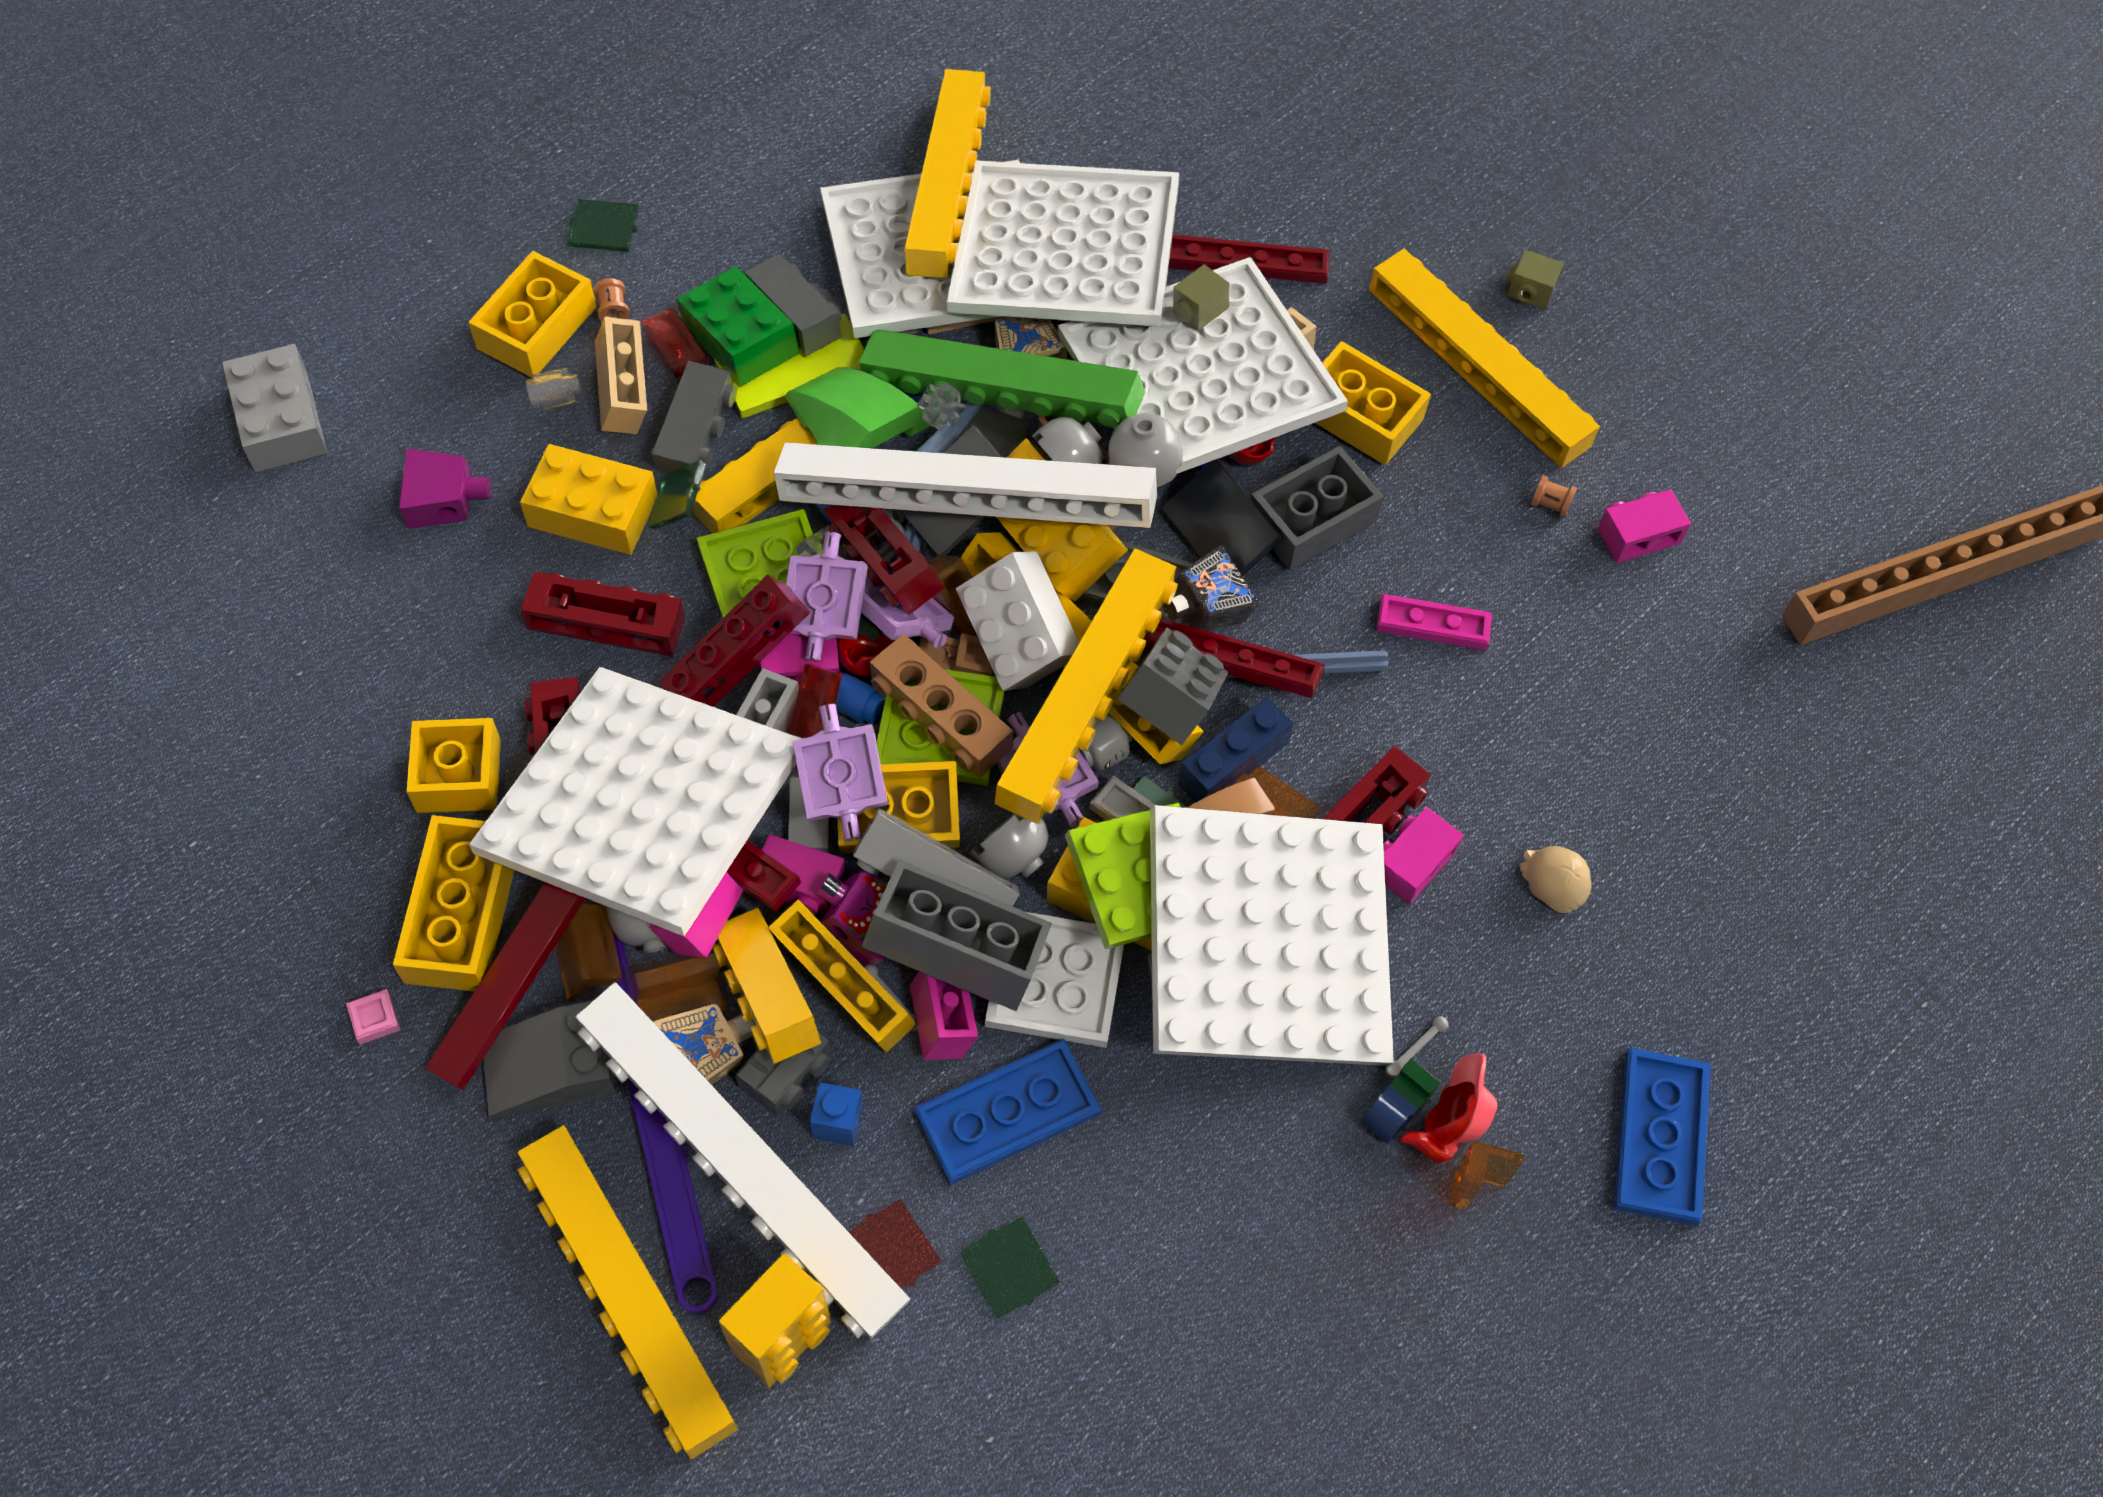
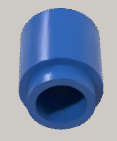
[826,673,886,724]

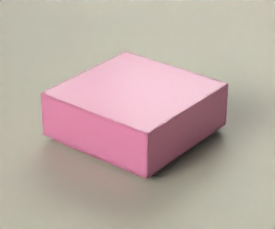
[346,989,401,1045]

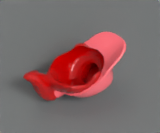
[1400,1053,1498,1162]

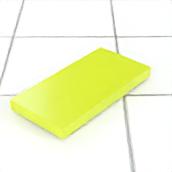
[715,313,865,419]

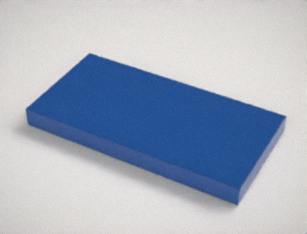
[914,1039,1102,1186]
[1613,1048,1711,1226]

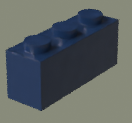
[1178,697,1293,803]

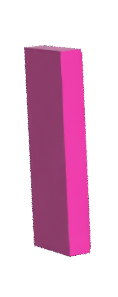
[1376,593,1492,650]

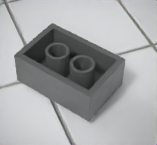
[1251,446,1384,570]
[1118,627,1228,746]

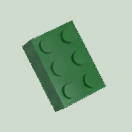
[676,266,799,387]

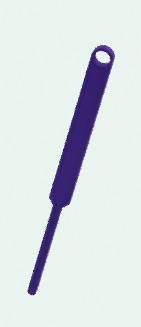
[598,903,718,1315]

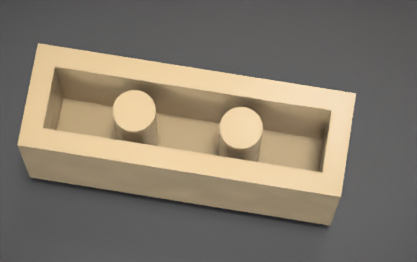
[595,317,647,434]

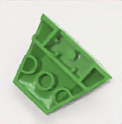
[785,367,936,449]

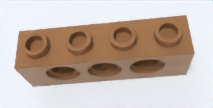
[870,633,1013,778]

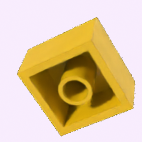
[406,718,501,813]

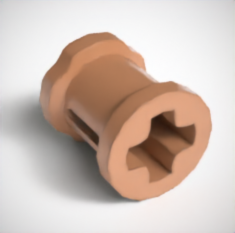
[594,278,630,322]
[1531,475,1577,518]

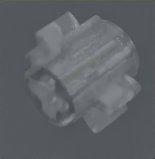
[917,382,966,429]

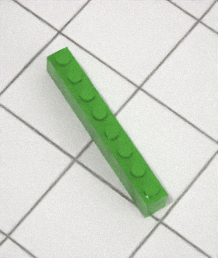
[859,329,1145,428]

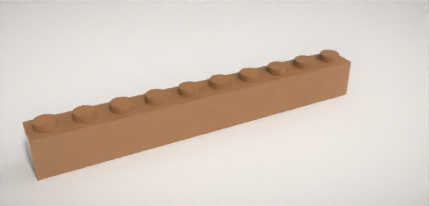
[1781,485,2103,645]

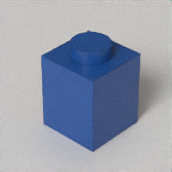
[810,1082,863,1146]

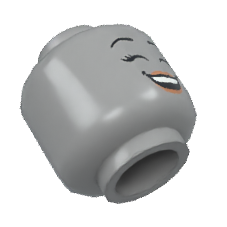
[1080,715,1132,772]

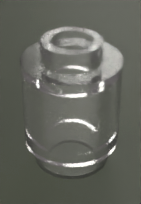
[525,367,582,410]

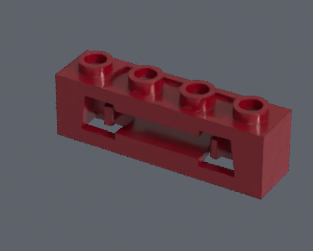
[824,505,945,616]
[520,572,685,657]
[658,574,810,707]
[525,677,582,755]
[1323,745,1431,835]

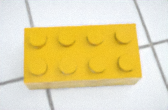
[997,438,1128,601]
[393,815,515,992]

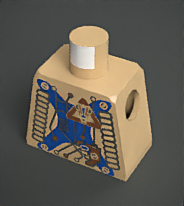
[995,316,1067,360]
[653,1004,754,1085]

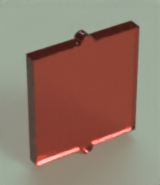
[849,1199,941,1289]

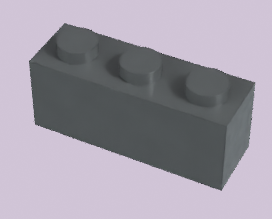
[744,254,841,356]
[652,361,737,481]

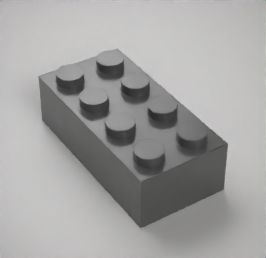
[862,860,1052,1011]

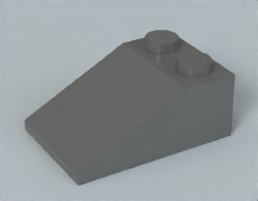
[483,1001,617,1119]

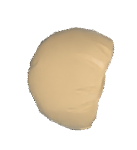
[1520,846,1591,913]

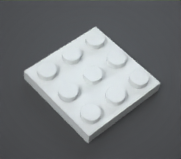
[985,912,1124,1048]

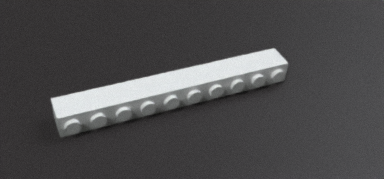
[774,443,1157,528]
[576,982,910,1340]

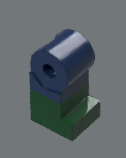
[1361,1058,1440,1144]

